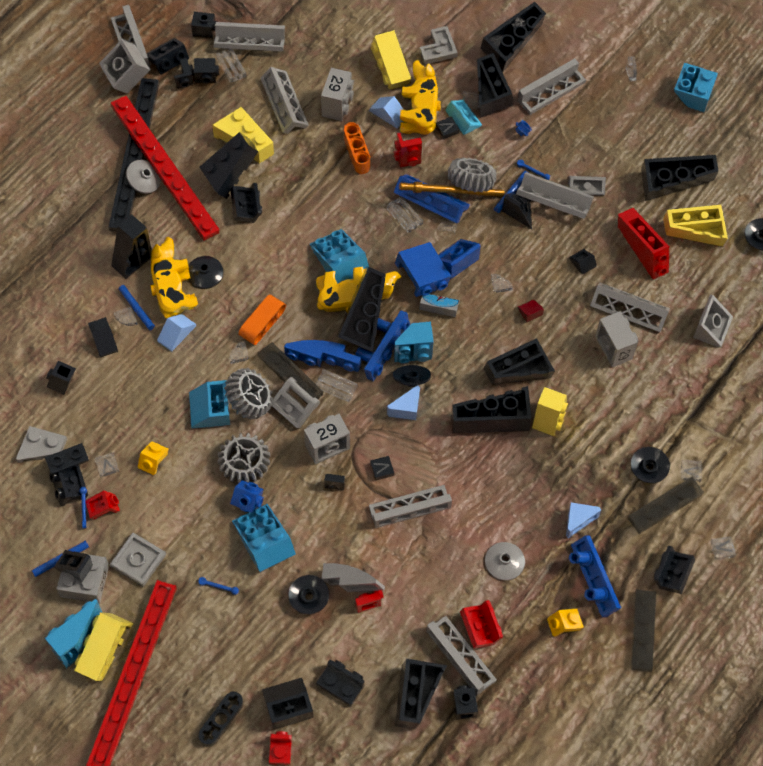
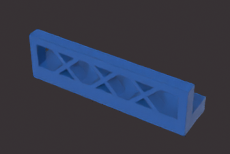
[393,174,470,223]

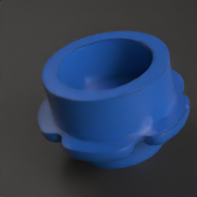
[515,120,532,136]

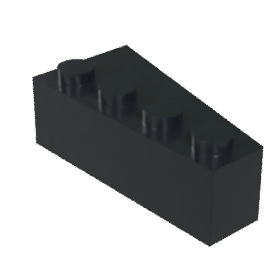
[480,2,546,72]
[641,155,718,201]
[336,267,386,352]
[451,386,532,434]

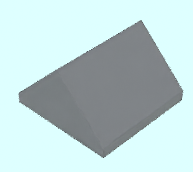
[693,295,733,347]

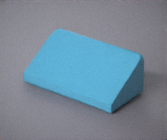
[445,100,482,134]

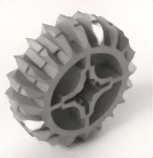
[448,157,497,192]
[224,368,273,420]
[217,432,271,484]

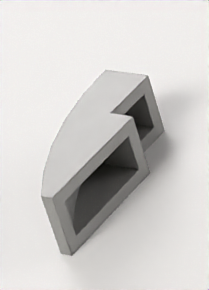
[322,563,385,592]

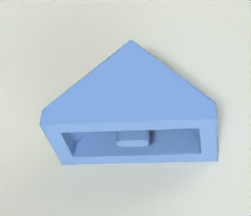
[369,96,404,129]
[157,314,196,352]
[387,385,420,420]
[566,503,601,538]

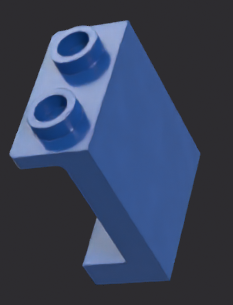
[395,242,451,297]

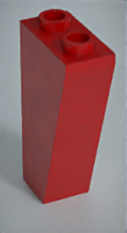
[618,208,669,280]

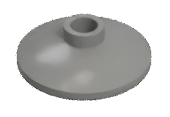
[126,160,161,194]
[485,542,525,581]

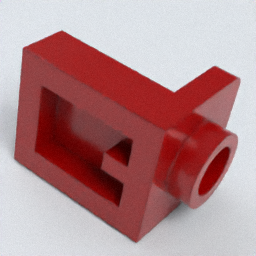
[86,490,120,520]
[355,590,384,613]
[269,731,292,765]

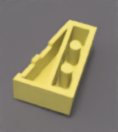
[371,30,411,90]
[212,107,274,163]
[663,205,728,247]
[532,387,568,436]
[74,613,133,681]

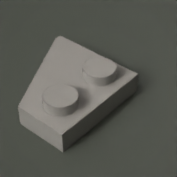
[16,426,67,463]

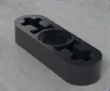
[198,692,244,747]

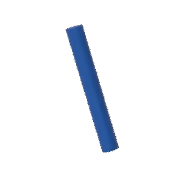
[494,171,528,213]
[118,285,155,330]
[32,540,89,577]

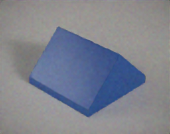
[439,239,481,279]

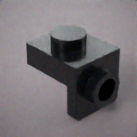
[174,58,194,89]

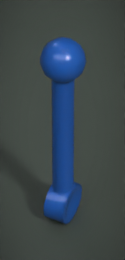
[517,160,550,180]
[79,487,87,529]
[198,577,239,595]

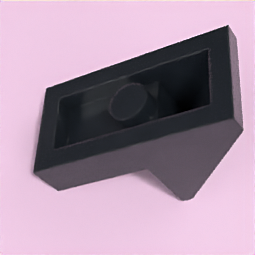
[88,317,118,358]
[54,550,93,582]

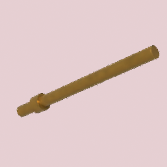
[399,182,504,197]

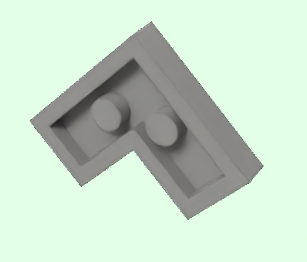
[419,26,458,65]

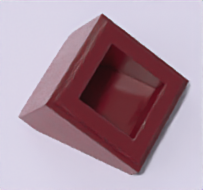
[518,299,544,323]

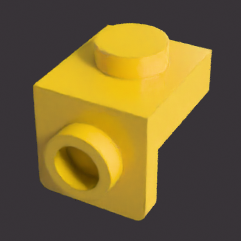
[138,441,169,475]
[547,609,584,637]

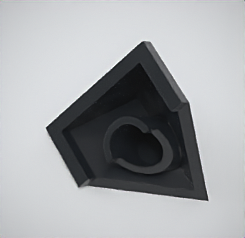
[502,191,532,229]

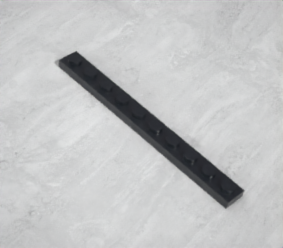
[108,78,159,232]

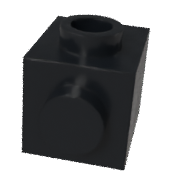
[191,11,218,38]
[194,58,220,84]
[46,361,76,395]
[453,685,478,720]

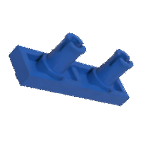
[355,310,410,382]
[569,535,621,617]

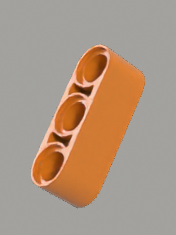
[344,122,370,174]
[238,294,286,345]

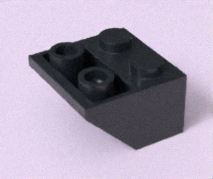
[262,677,314,730]

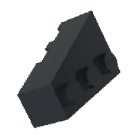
[477,53,513,117]
[199,132,258,199]
[111,214,152,279]
[483,338,555,385]
[395,658,447,729]

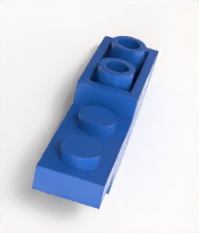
[284,340,361,372]

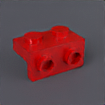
[394,133,422,168]
[460,600,503,649]

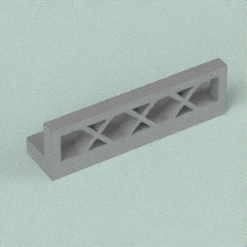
[111,5,150,68]
[214,22,285,52]
[517,58,586,115]
[260,67,309,134]
[516,172,594,219]
[590,282,670,332]
[369,485,452,528]
[426,616,497,696]

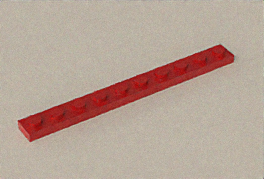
[111,96,220,241]
[86,580,177,766]

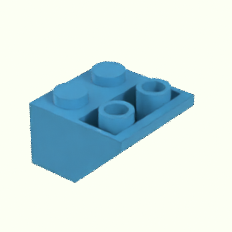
[674,63,718,112]
[394,322,434,363]
[189,380,230,428]

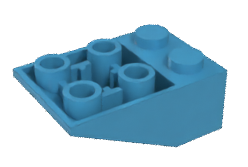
[309,229,369,284]
[232,504,296,572]
[45,599,103,669]

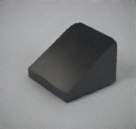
[569,249,597,274]

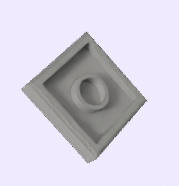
[109,533,166,587]

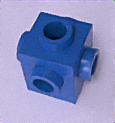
[230,480,264,513]

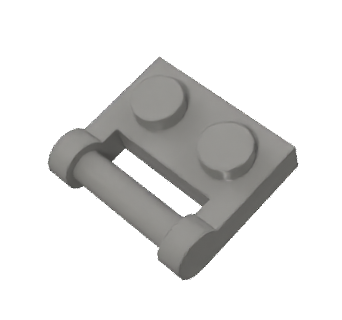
[271,377,320,428]

